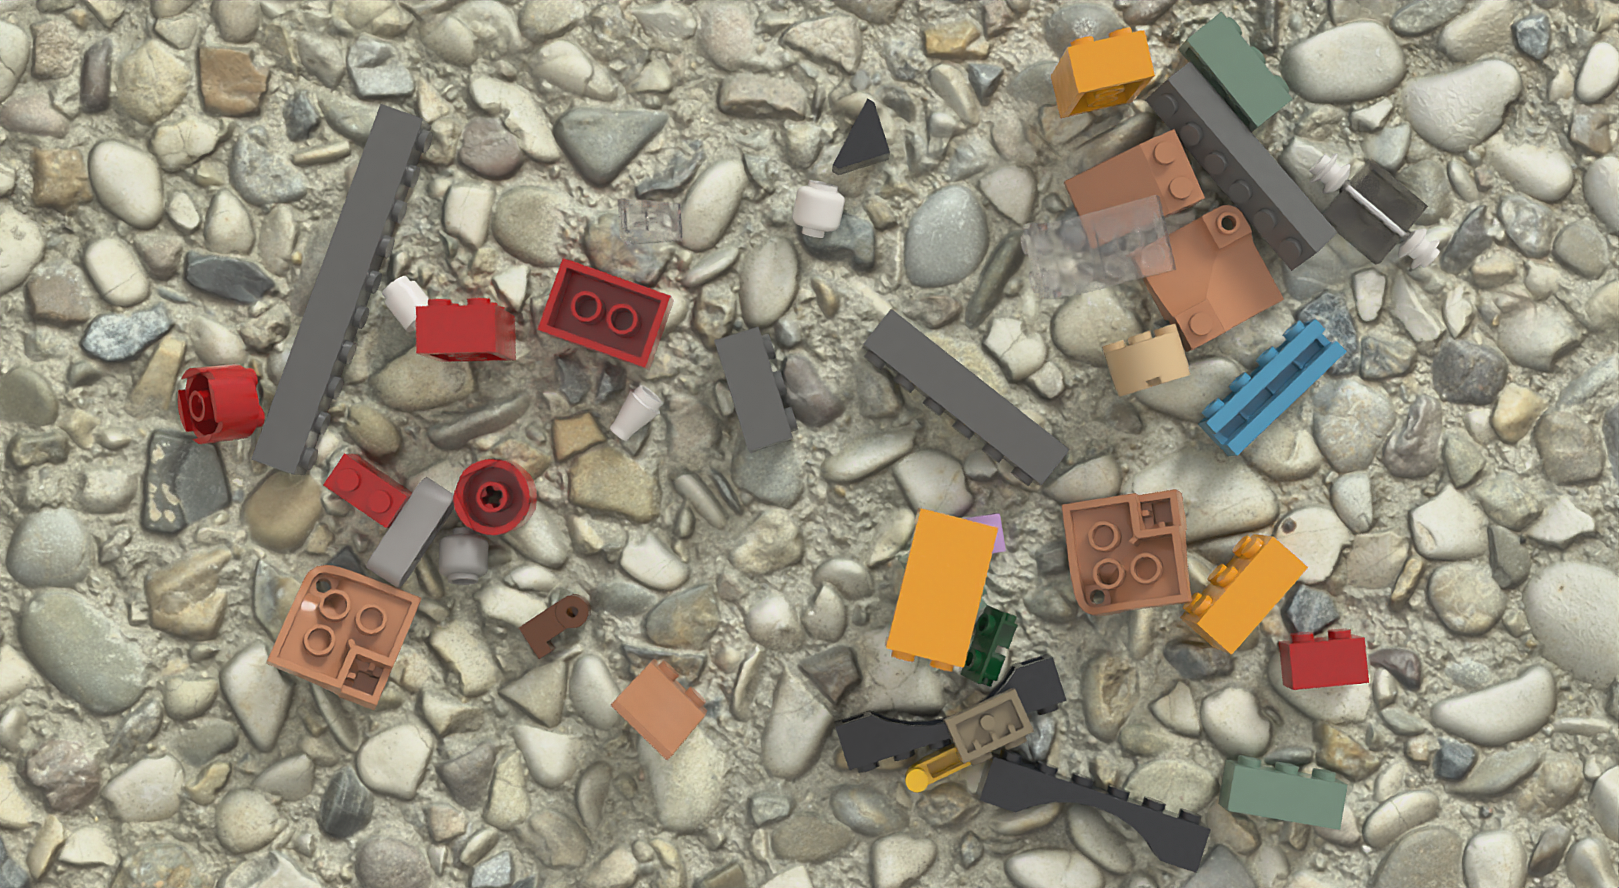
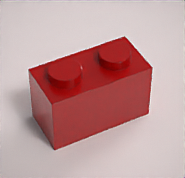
[323,454,412,528]
[1279,629,1369,690]

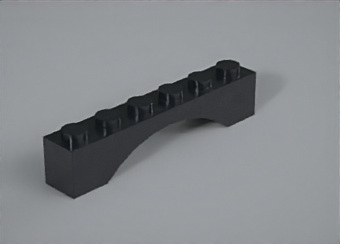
[835,653,1067,773]
[976,749,1211,873]

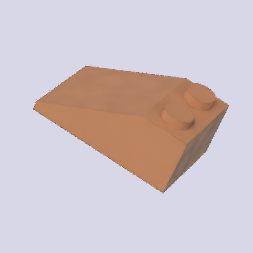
[1063,129,1205,250]
[610,659,707,760]

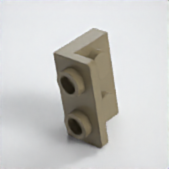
[943,688,1034,766]

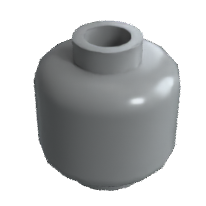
[439,527,488,585]

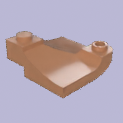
[1130,205,1284,352]
[1062,489,1192,616]
[266,565,422,710]

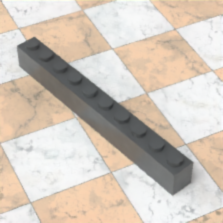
[251,104,433,475]

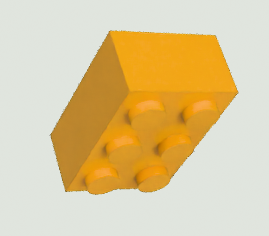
[1051,28,1155,118]
[1180,534,1308,655]

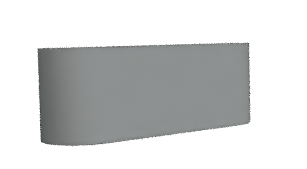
[366,477,455,589]

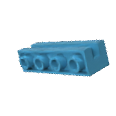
[1198,319,1347,456]

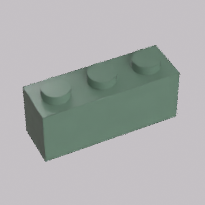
[1178,11,1293,132]
[1218,755,1348,830]

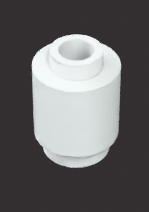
[382,276,429,332]

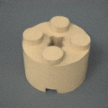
[1102,324,1191,397]

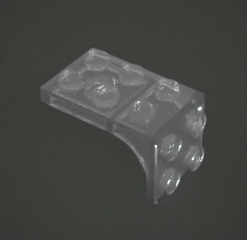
[1021,195,1176,300]

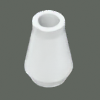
[610,385,663,441]

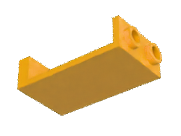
[884,508,998,672]

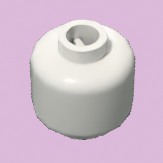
[792,180,845,238]

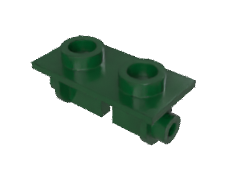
[960,605,1018,687]

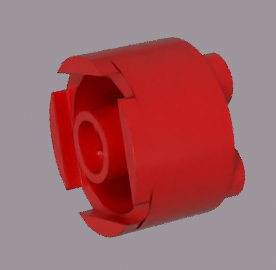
[178,364,265,444]
[453,459,537,535]

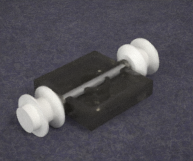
[1310,153,1440,269]

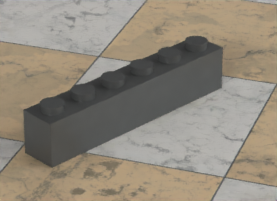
[1145,61,1337,271]
[862,309,1070,486]

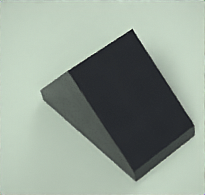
[832,98,890,175]

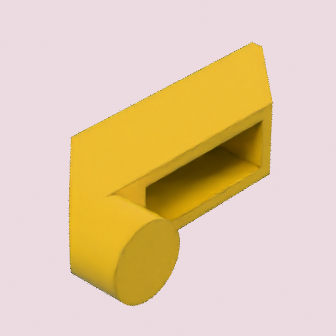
[905,743,992,792]

